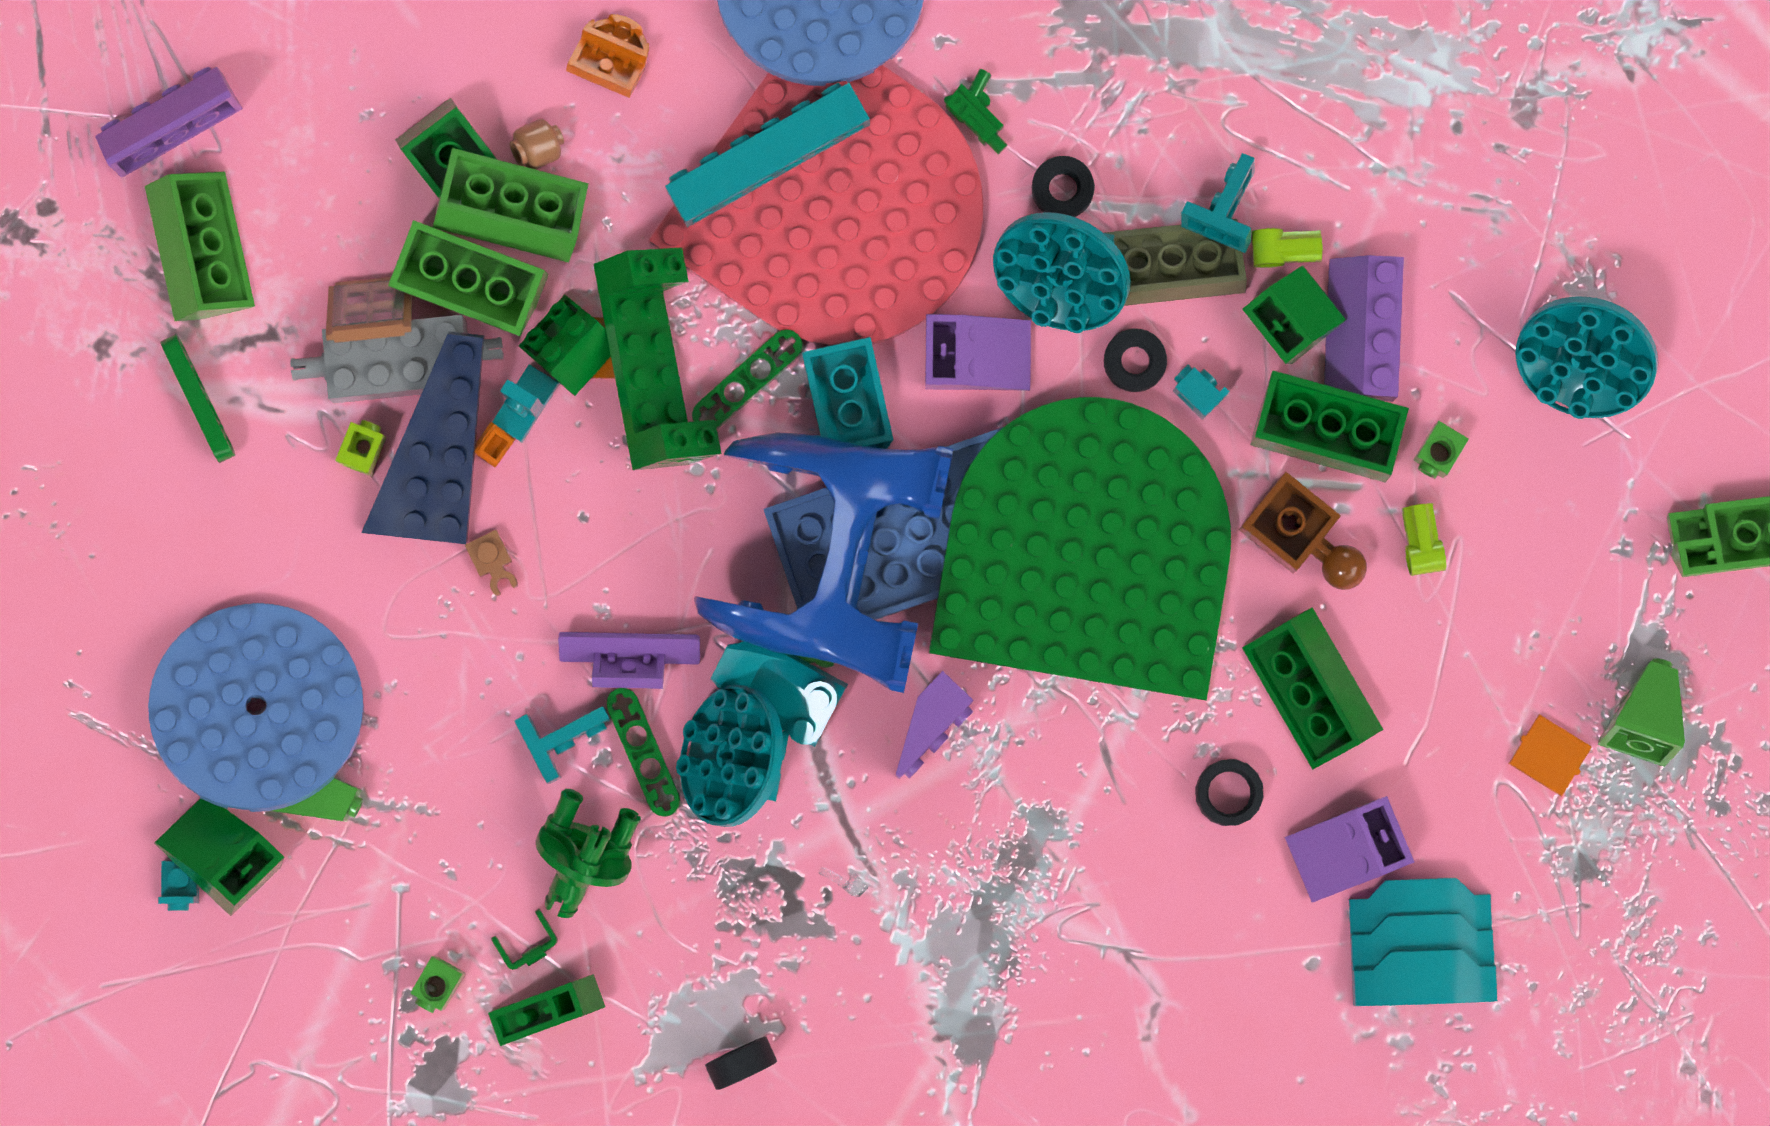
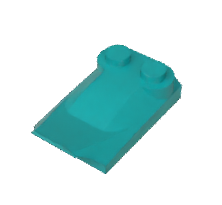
[802,337,894,449]
[710,641,848,747]

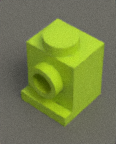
[335,419,387,477]

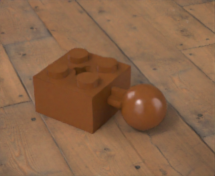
[1238,472,1367,590]

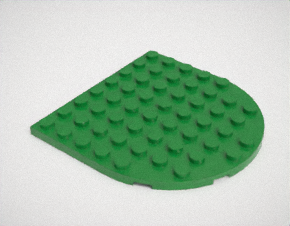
[928,397,1231,701]

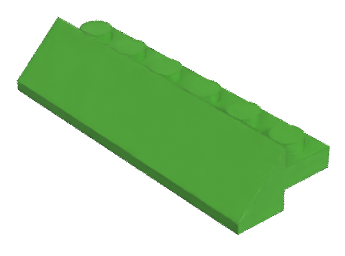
[1666,496,1770,577]

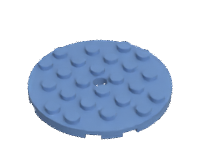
[717,0,924,86]
[148,603,364,812]

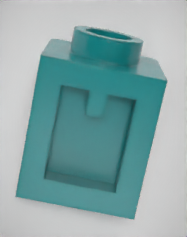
[158,861,199,911]

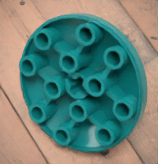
[993,212,1131,333]
[1515,296,1658,419]
[676,685,789,827]

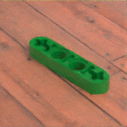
[692,330,803,429]
[160,334,236,463]
[606,688,681,817]

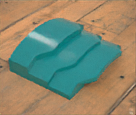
[1348,878,1498,1006]

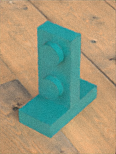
[1181,153,1255,253]
[492,364,559,443]
[514,706,611,784]

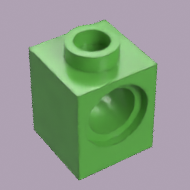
[1413,421,1469,479]
[410,955,466,1013]

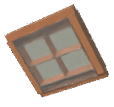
[326,277,413,343]

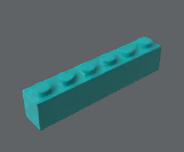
[665,83,870,228]

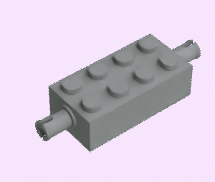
[290,315,504,404]

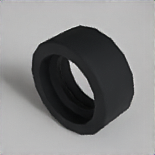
[1195,759,1264,826]
[705,1036,777,1090]

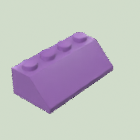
[95,67,243,178]
[1324,255,1404,402]

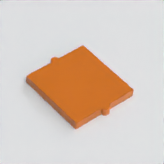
[1508,714,1592,796]

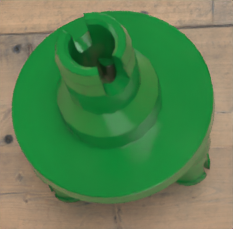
[535,788,641,918]

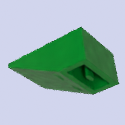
[154,798,285,916]

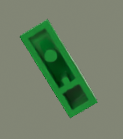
[488,974,606,1046]

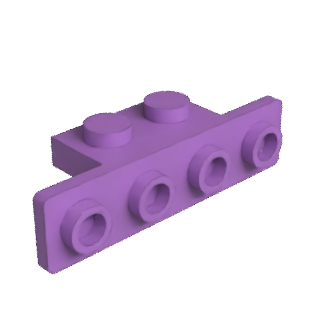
[558,632,700,689]

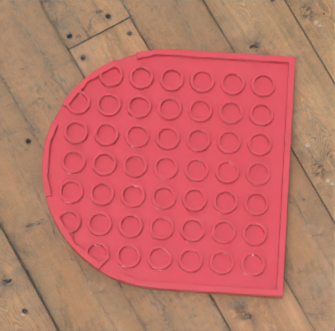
[649,65,983,346]

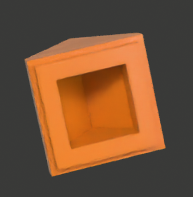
[475,422,515,468]

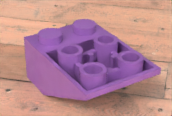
[925,314,1031,391]
[896,671,974,779]
[1284,796,1415,903]

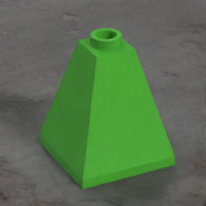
[1598,658,1685,767]

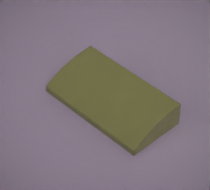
[1105,219,1247,306]

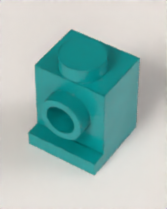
[1173,364,1230,420]

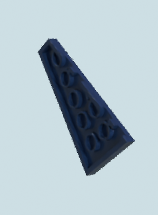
[361,331,485,544]

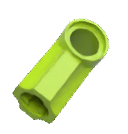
[1252,228,1323,268]
[1402,503,1447,576]

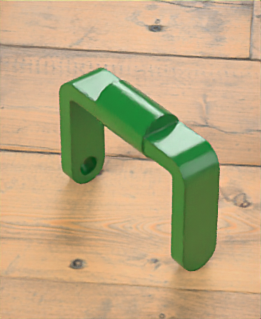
[491,909,558,970]

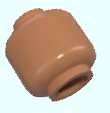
[510,119,564,170]

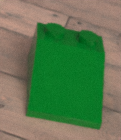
[395,98,498,198]

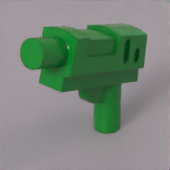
[944,69,1008,155]

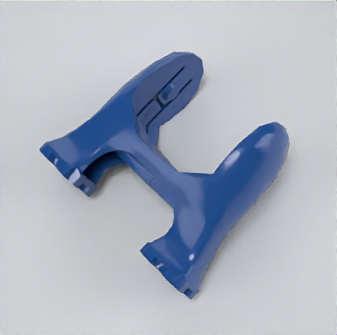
[694,432,953,693]

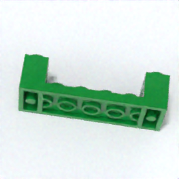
[593,248,722,471]

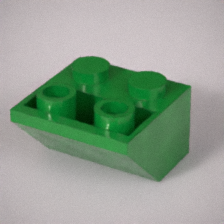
[1242,265,1347,364]
[518,295,611,396]

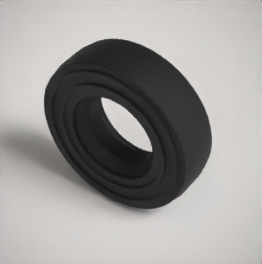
[1031,156,1095,217]
[1104,329,1167,392]

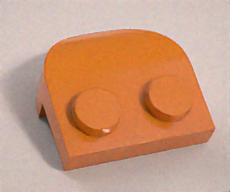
[566,14,649,98]

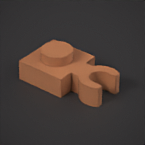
[465,530,518,596]

